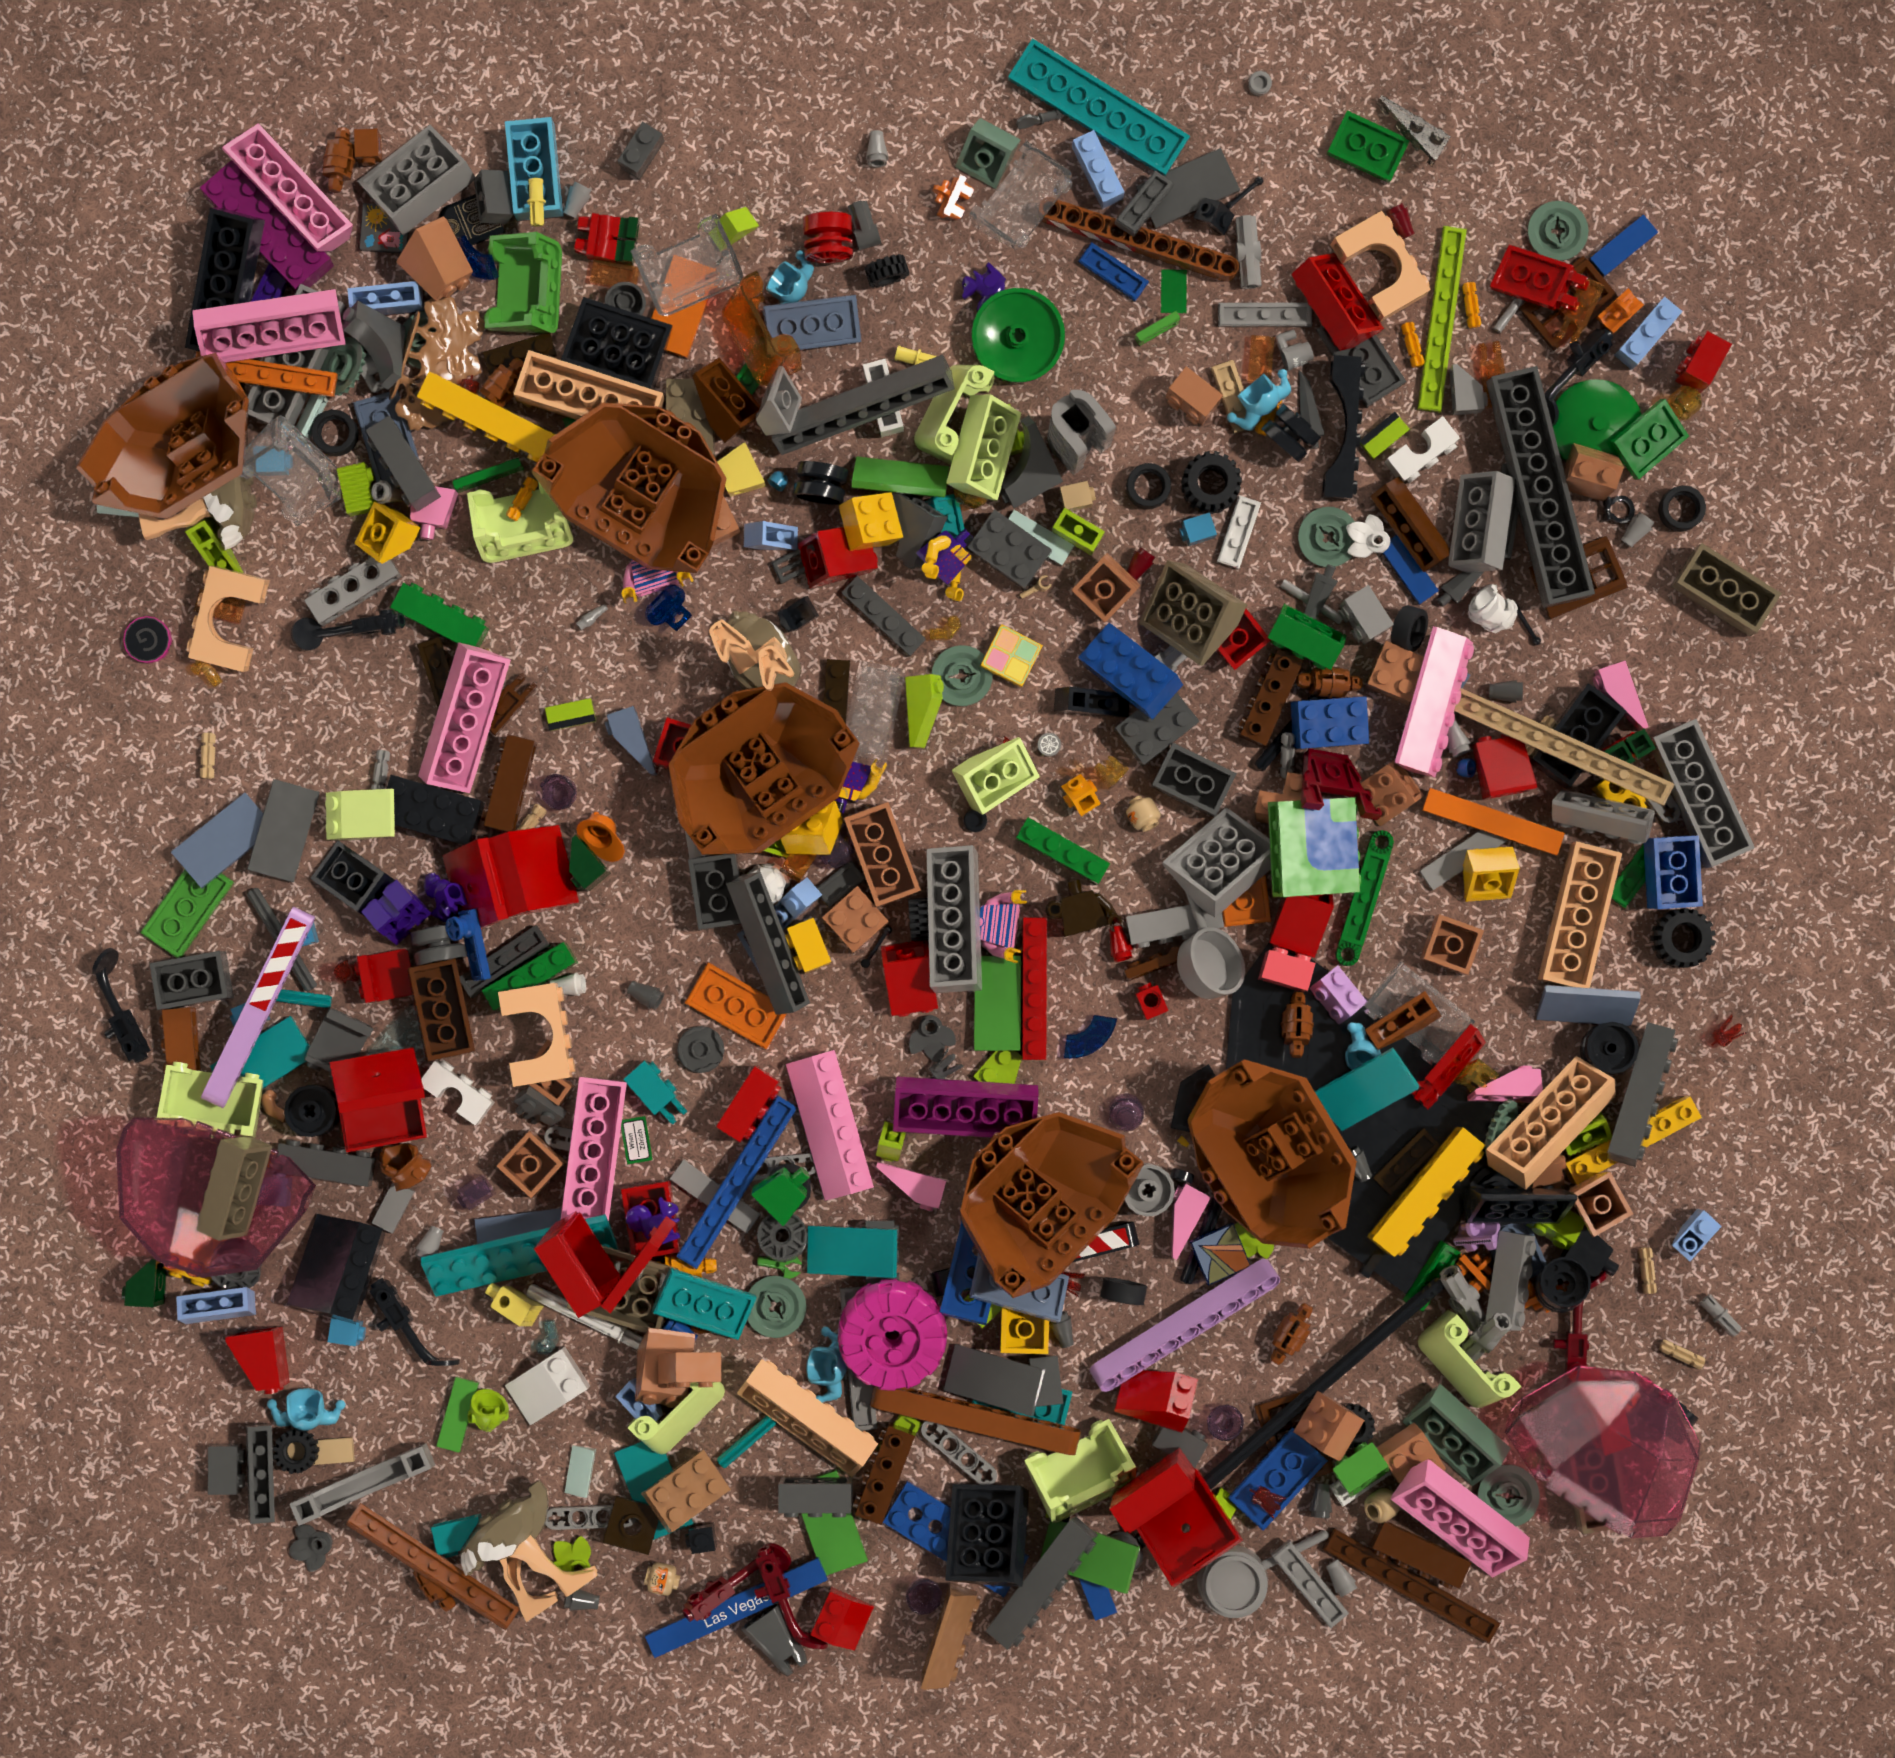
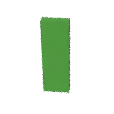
[437,1376,480,1452]

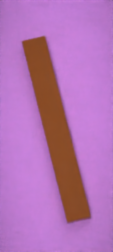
[346,1503,520,1631]

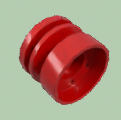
[803,211,853,264]

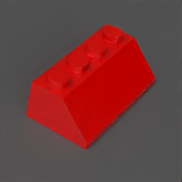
[1291,253,1384,351]

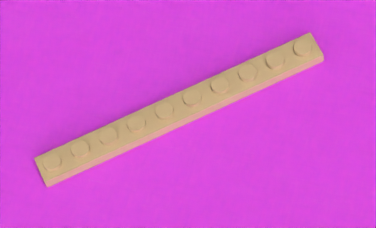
[1454,688,1675,806]

